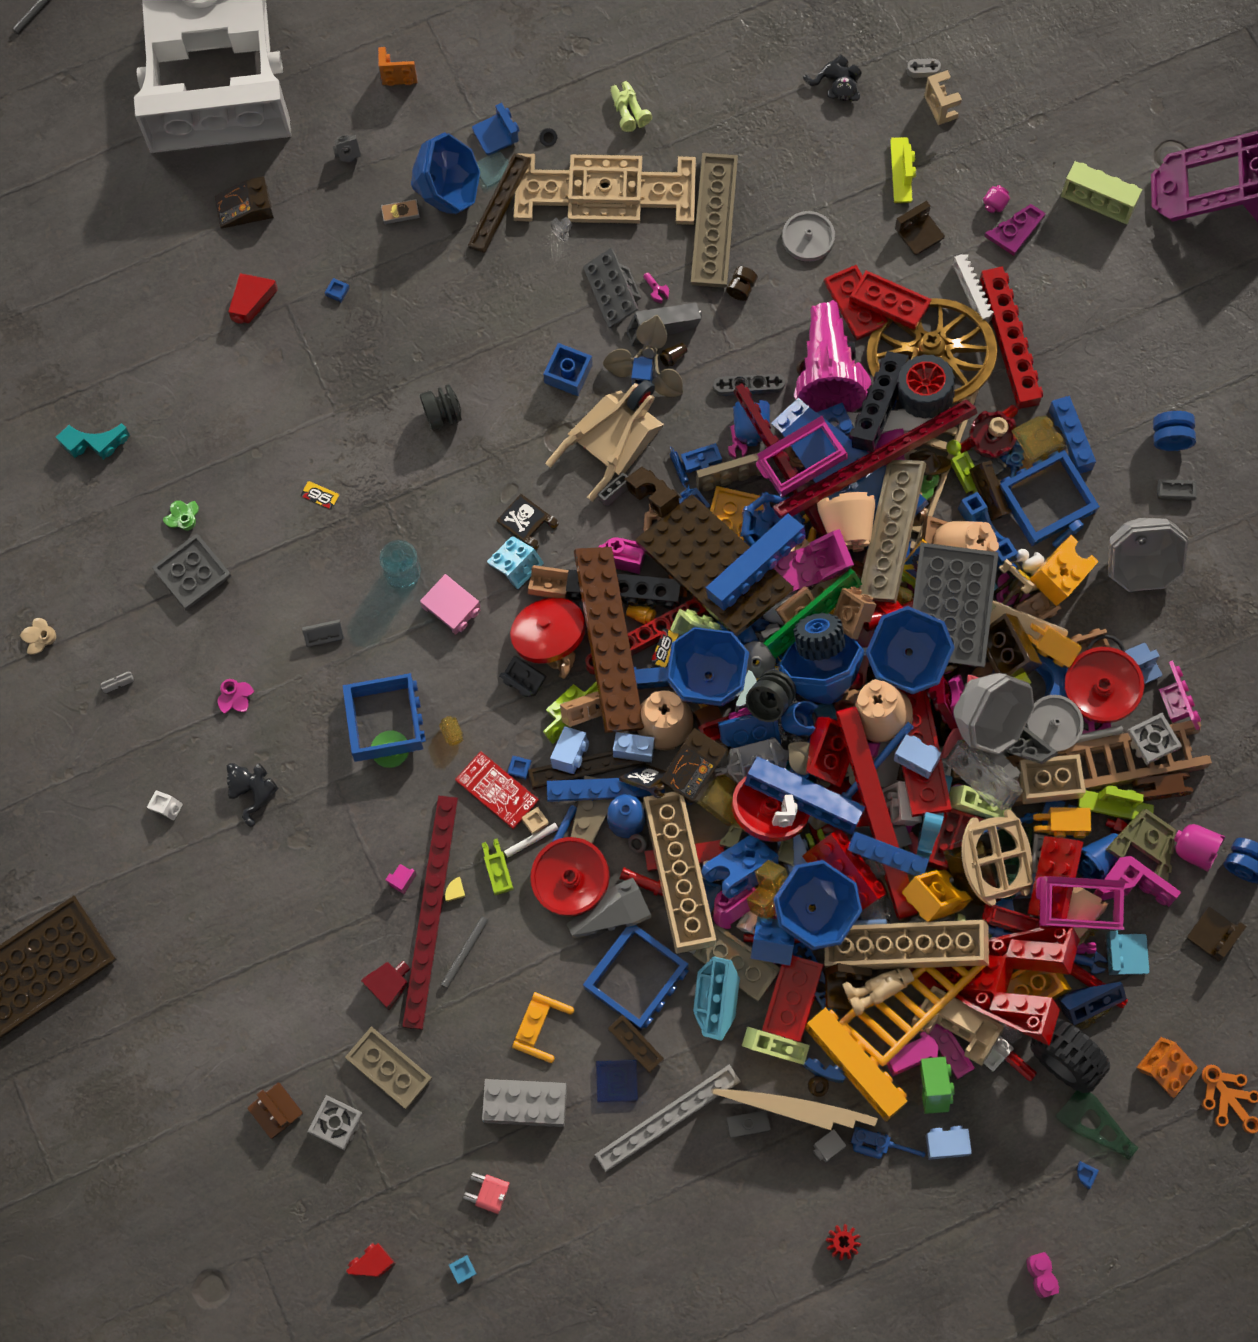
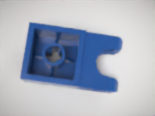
[701,835,778,899]

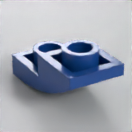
[803,1058,846,1083]

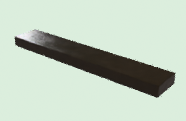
[468,153,531,253]
[528,750,646,789]

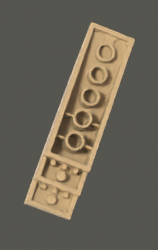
[711,1089,878,1130]

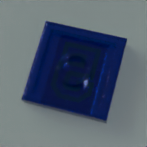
[596,1060,638,1103]

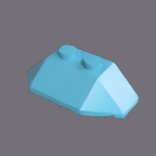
[693,957,740,1040]

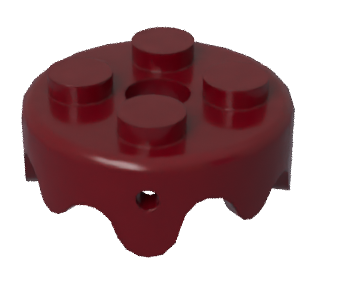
[969,411,1017,458]

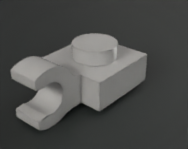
[756,623,782,642]

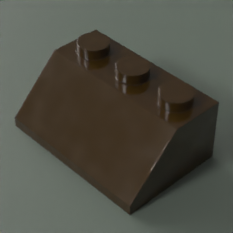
[986,613,1042,677]
[943,840,1001,906]

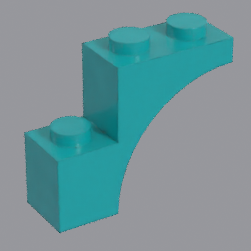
[56,423,130,460]

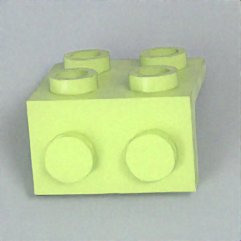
[670,609,723,635]

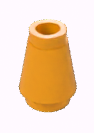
[626,605,656,625]

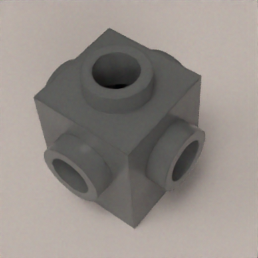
[333,135,361,163]

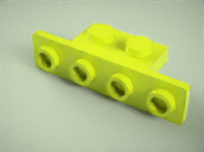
[890,137,916,203]

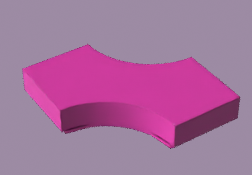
[949,674,965,724]

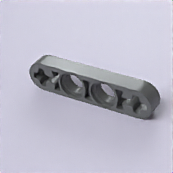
[713,374,785,396]

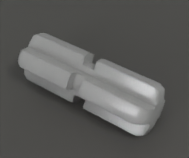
[101,671,134,693]

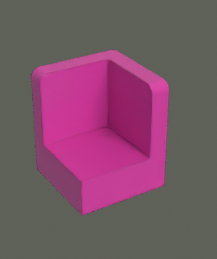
[386,864,417,894]

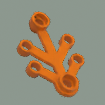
[1202,1065,1258,1134]

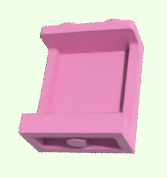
[420,574,480,635]

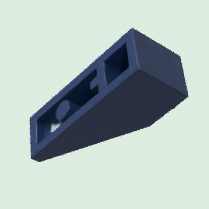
[1058,982,1127,1025]

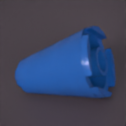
[1077,833,1119,880]

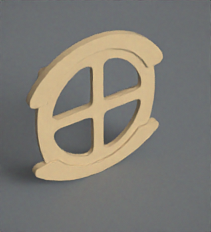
[962,810,1033,905]

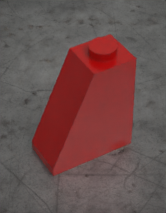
[228,273,278,324]

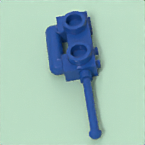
[1000,434,1028,490]
[851,1127,925,1159]

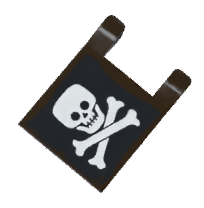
[496,494,559,551]
[619,764,666,799]

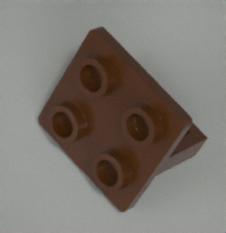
[248,1083,303,1139]

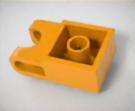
[1029,535,1098,606]
[902,869,972,922]

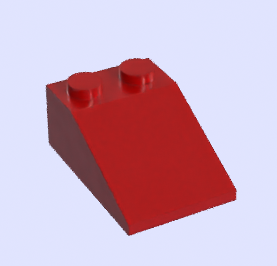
[806,717,850,787]

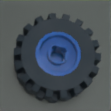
[794,613,846,661]

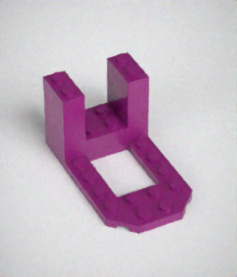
[1151,131,1258,223]

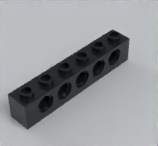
[849,351,909,453]
[566,569,683,609]

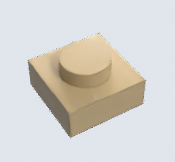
[522,807,549,835]

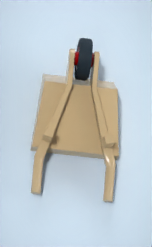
[545,380,664,502]

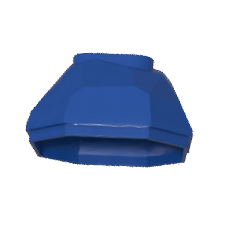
[411,132,480,214]
[866,606,955,694]
[666,627,749,706]
[779,634,865,704]
[773,860,862,950]

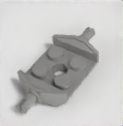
[714,737,789,784]

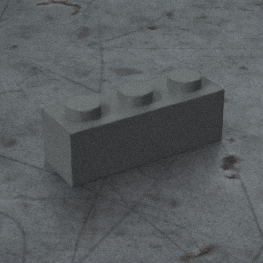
[597,473,628,507]

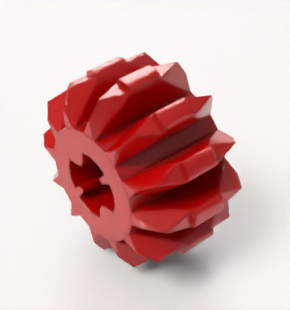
[826,1224,861,1261]

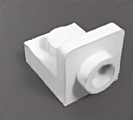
[147,791,183,820]
[984,1036,1014,1071]

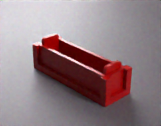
[982,904,1043,933]

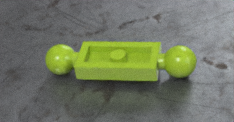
[946,440,977,494]

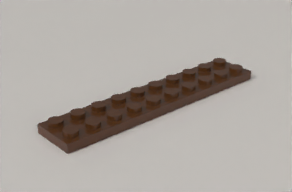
[574,547,644,733]

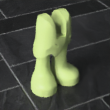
[611,81,652,132]

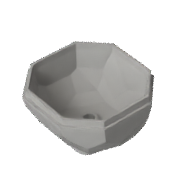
[1108,518,1188,592]
[954,673,1034,755]

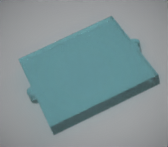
[477,150,509,188]

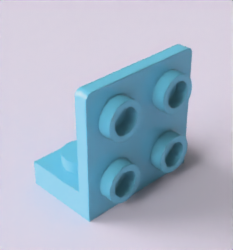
[487,536,544,589]
[1106,931,1149,975]

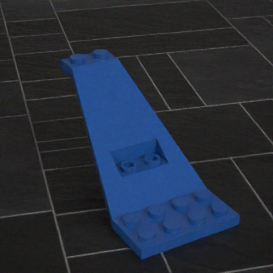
[771,397,929,550]

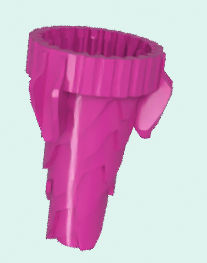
[794,300,872,413]

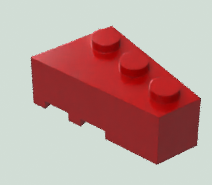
[927,808,984,871]

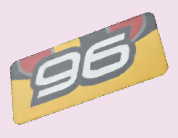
[301,481,339,509]
[651,629,678,667]

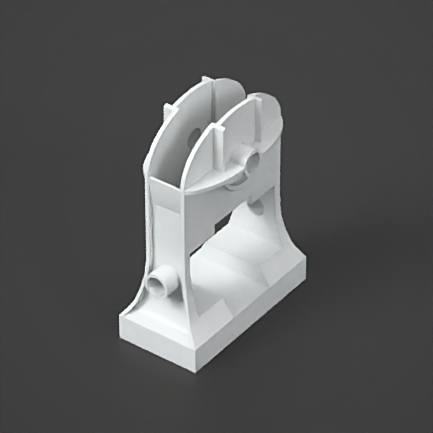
[134,0,291,153]

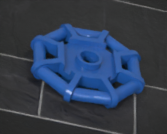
[740,492,805,547]

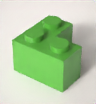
[920,1057,954,1114]

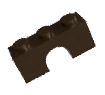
[625,466,680,518]

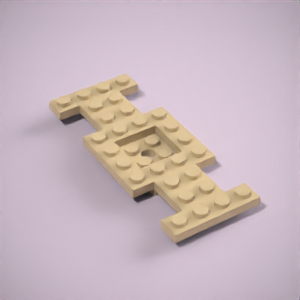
[514,153,696,225]

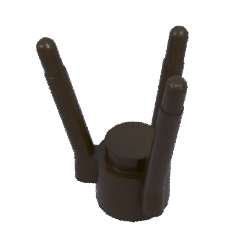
[993,576,1025,608]

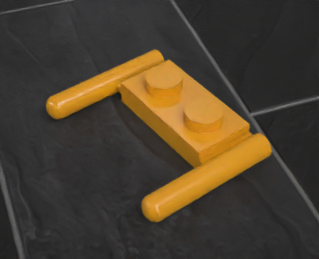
[512,992,574,1063]

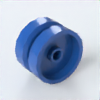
[1153,411,1196,451]
[1223,838,1258,884]

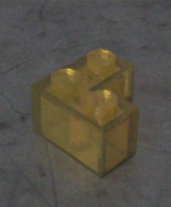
[747,860,788,920]

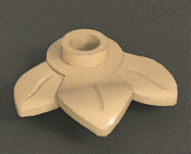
[20,618,56,655]

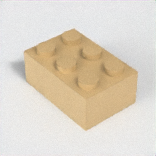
[1017,754,1086,804]

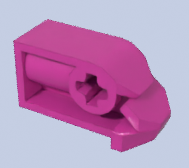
[599,537,646,574]
[713,888,762,929]
[886,1031,939,1077]

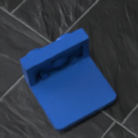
[472,103,520,155]

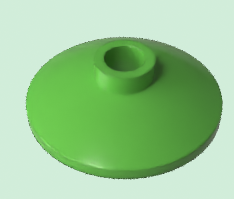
[371,731,409,768]

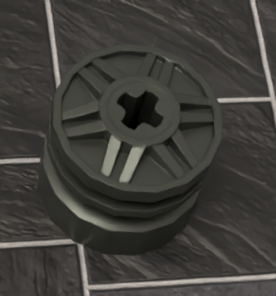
[419,384,462,431]
[746,670,796,722]

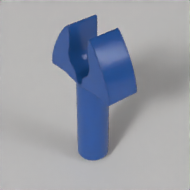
[1052,519,1084,548]
[1074,952,1108,975]

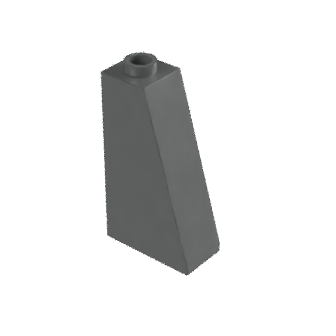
[626,303,702,346]

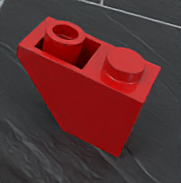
[346,1243,396,1277]

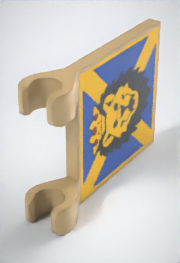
[998,559,1039,594]

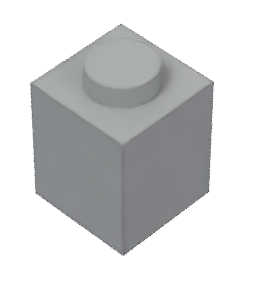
[813,1129,846,1163]

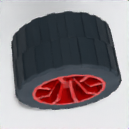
[897,355,955,419]

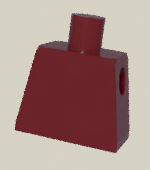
[361,961,411,1010]

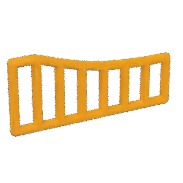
[839,965,986,1066]

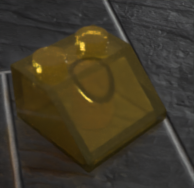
[1012,416,1066,461]
[697,774,738,826]

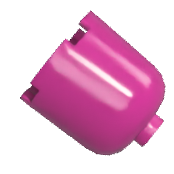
[1174,824,1225,872]

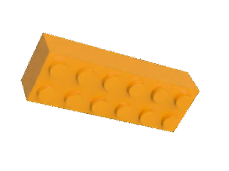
[805,1007,907,1122]

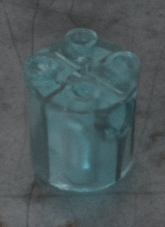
[379,540,421,589]

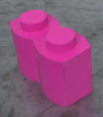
[1027,1252,1059,1299]

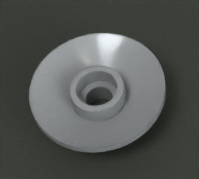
[744,641,776,678]

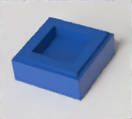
[325,278,350,302]
[508,756,532,780]

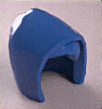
[781,701,818,736]

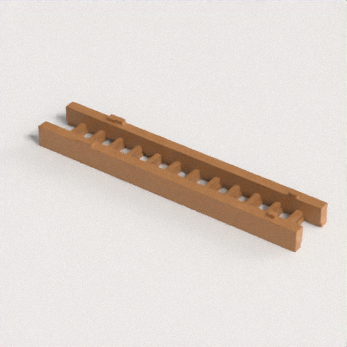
[950,720,1212,815]

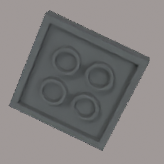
[152,533,232,611]

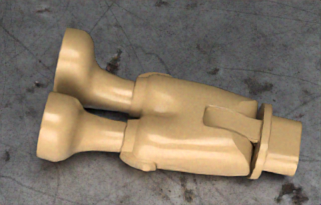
[842,967,914,1016]

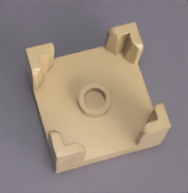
[924,70,962,125]

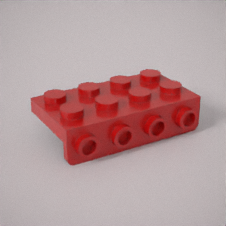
[802,829,886,911]
[1028,836,1083,919]

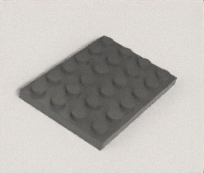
[906,543,999,668]

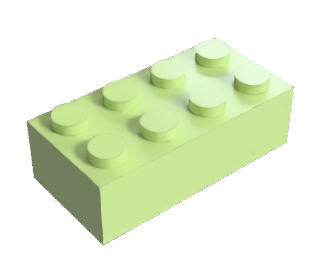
[1061,161,1142,224]

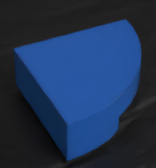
[751,619,770,631]
[1077,1161,1099,1190]

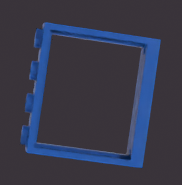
[1000,450,1100,546]
[342,673,426,762]
[583,925,689,1031]

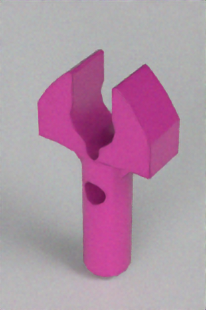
[643,273,669,303]
[728,425,747,459]

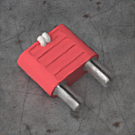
[463,1172,510,1214]

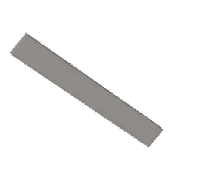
[594,1064,741,1172]

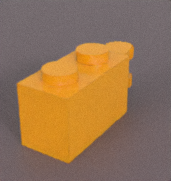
[1026,623,1082,668]
[1033,807,1091,839]

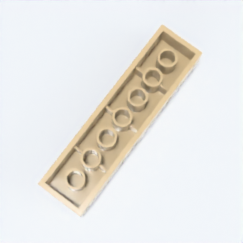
[643,791,716,954]
[825,920,989,970]

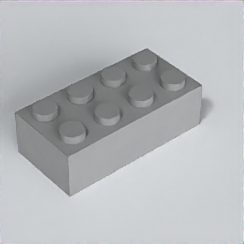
[482,1079,567,1127]

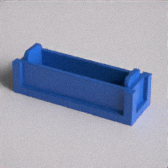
[634,667,670,689]

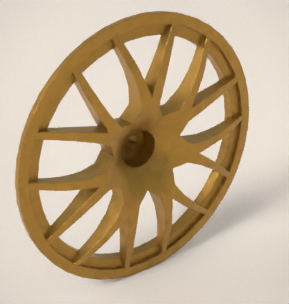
[867,298,997,404]

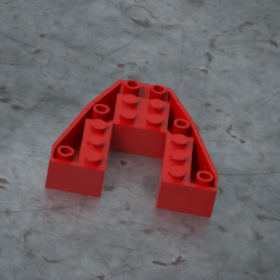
[940,926,1080,1046]

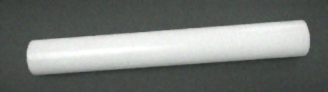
[504,823,558,858]

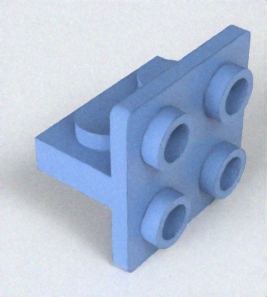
[1125,643,1162,684]

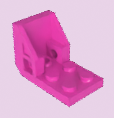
[774,529,854,593]
[1093,856,1181,907]

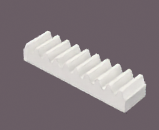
[953,254,994,323]

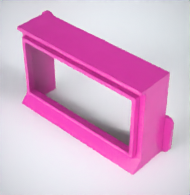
[756,416,848,498]
[1036,876,1126,930]

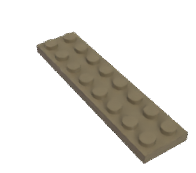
[691,153,738,288]
[859,460,926,603]

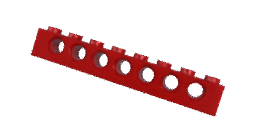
[980,266,1043,409]

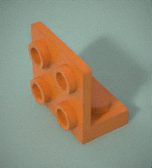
[378,47,418,86]
[1136,1037,1198,1098]

